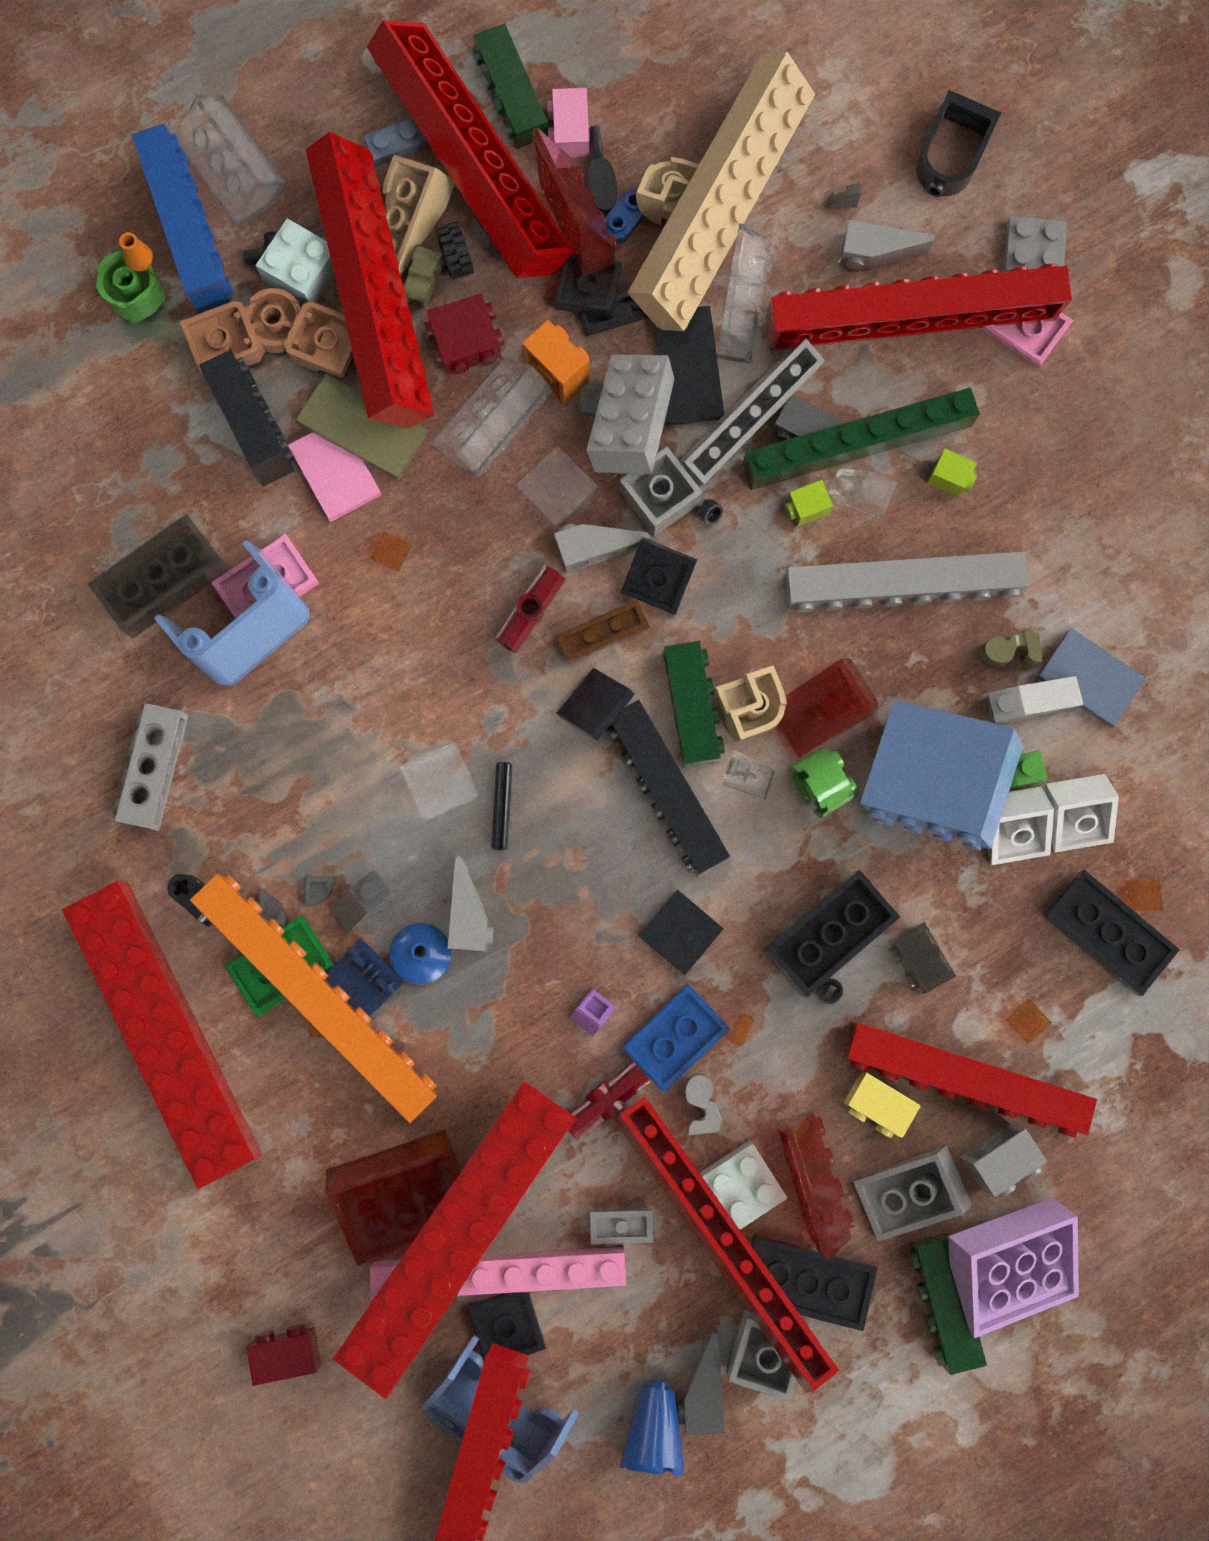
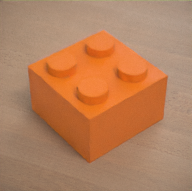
[522,320,589,406]

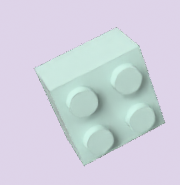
[255,218,334,304]
[699,1140,787,1229]

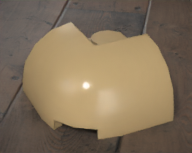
[636,157,699,225]
[714,665,787,742]

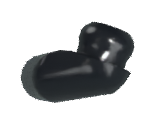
[243,231,277,265]

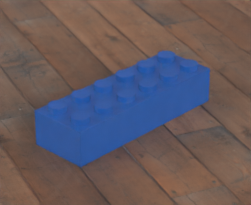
[131,123,234,314]

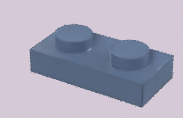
[364,118,428,166]

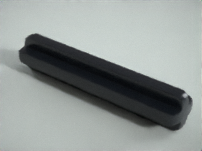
[491,762,513,851]

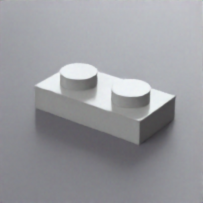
[590,1209,653,1244]

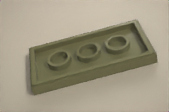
[296,373,428,481]

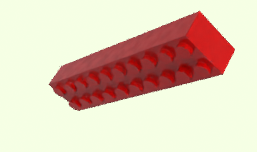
[367,20,574,279]
[305,132,434,428]
[766,263,1072,351]
[61,880,262,1190]
[332,1081,577,1399]

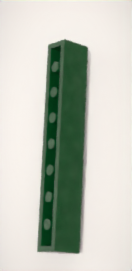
[742,387,980,490]

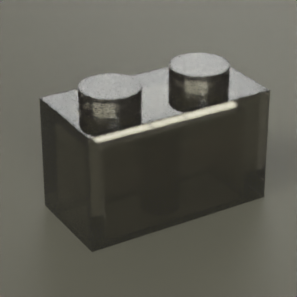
[887,922,956,994]

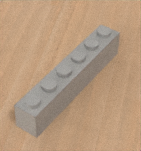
[679,339,825,486]

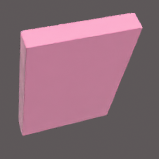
[981,313,1073,368]
[288,432,382,522]
[211,534,320,619]

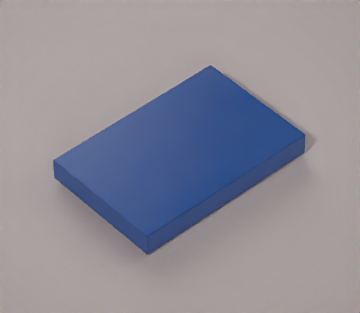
[622,984,730,1093]

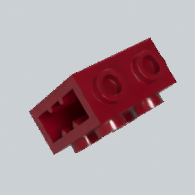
[424,293,505,375]

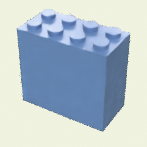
[860,700,1023,851]

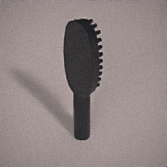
[588,125,617,213]

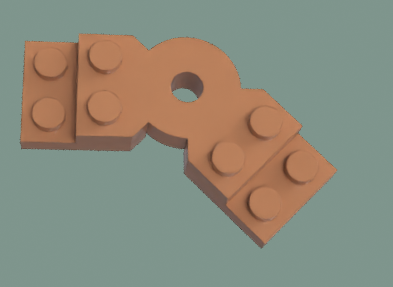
[180,288,353,379]

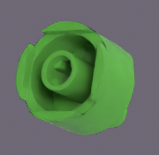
[96,251,165,323]
[789,747,859,818]

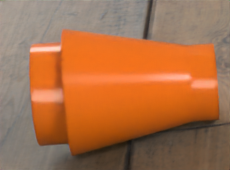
[119,232,153,271]

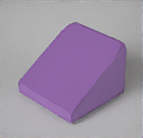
[570,988,616,1036]

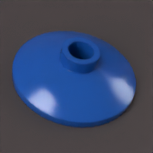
[390,923,451,984]

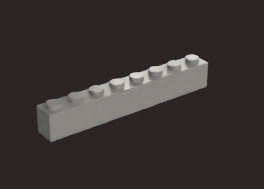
[784,552,1029,613]

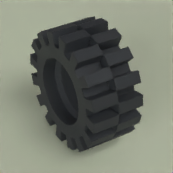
[435,221,474,280]

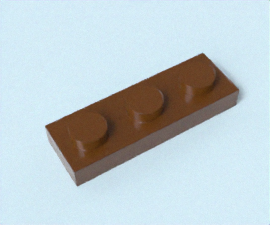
[556,600,649,664]

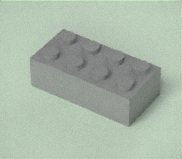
[586,355,675,474]

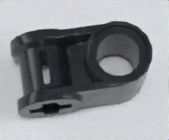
[167,874,212,927]

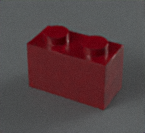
[246,1324,321,1386]

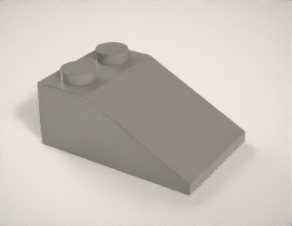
[854,1145,972,1242]

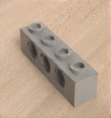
[114,703,188,831]

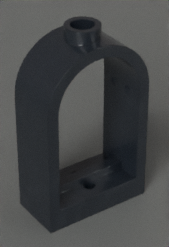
[916,90,1002,197]

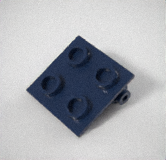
[325,939,404,1016]

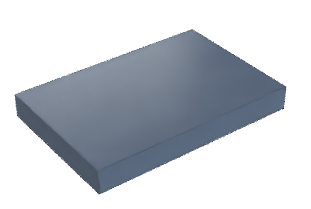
[1036,628,1146,728]

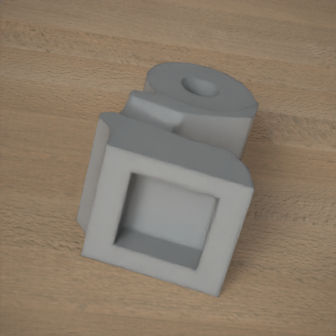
[684,1074,722,1136]

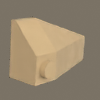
[382,155,455,275]

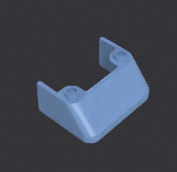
[154,539,310,687]
[422,1335,579,1484]

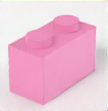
[547,88,589,158]

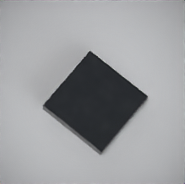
[554,254,623,318]
[621,537,698,615]
[556,668,635,741]
[638,889,724,976]
[467,1291,546,1361]

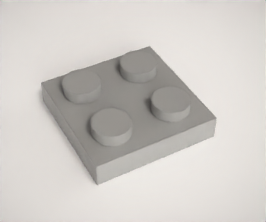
[1003,216,1067,272]

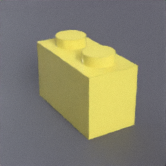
[843,1071,921,1139]

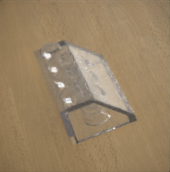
[176,95,287,226]
[717,223,775,364]
[429,357,552,478]

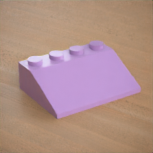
[948,1198,1079,1338]

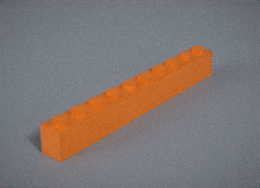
[190,874,437,1123]

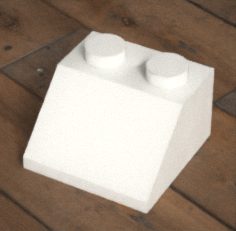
[1045,774,1119,852]
[987,787,1054,865]

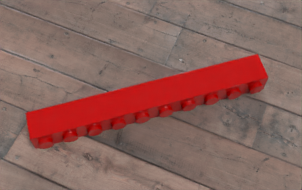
[616,1097,840,1393]

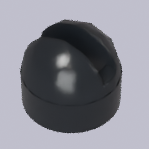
[697,499,723,525]
[818,978,843,1004]

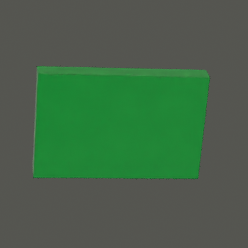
[225,915,335,1017]

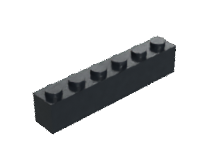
[606,699,731,876]

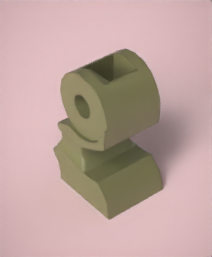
[404,245,445,308]
[980,630,1042,668]

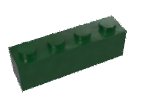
[471,23,549,149]
[663,641,725,768]
[909,1233,987,1375]

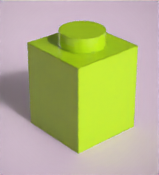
[927,449,977,498]
[784,480,834,527]

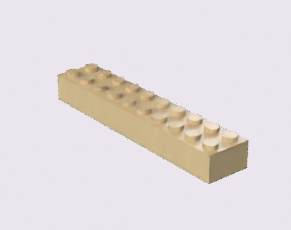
[627,52,815,331]

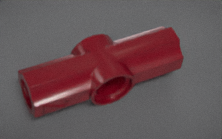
[495,565,566,653]
[569,1061,650,1142]

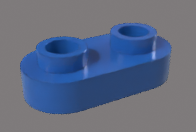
[603,190,645,244]

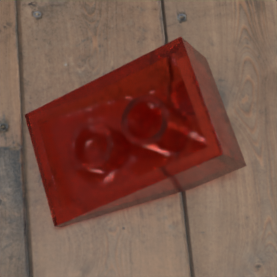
[778,658,882,758]

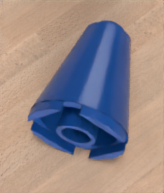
[620,1380,684,1476]

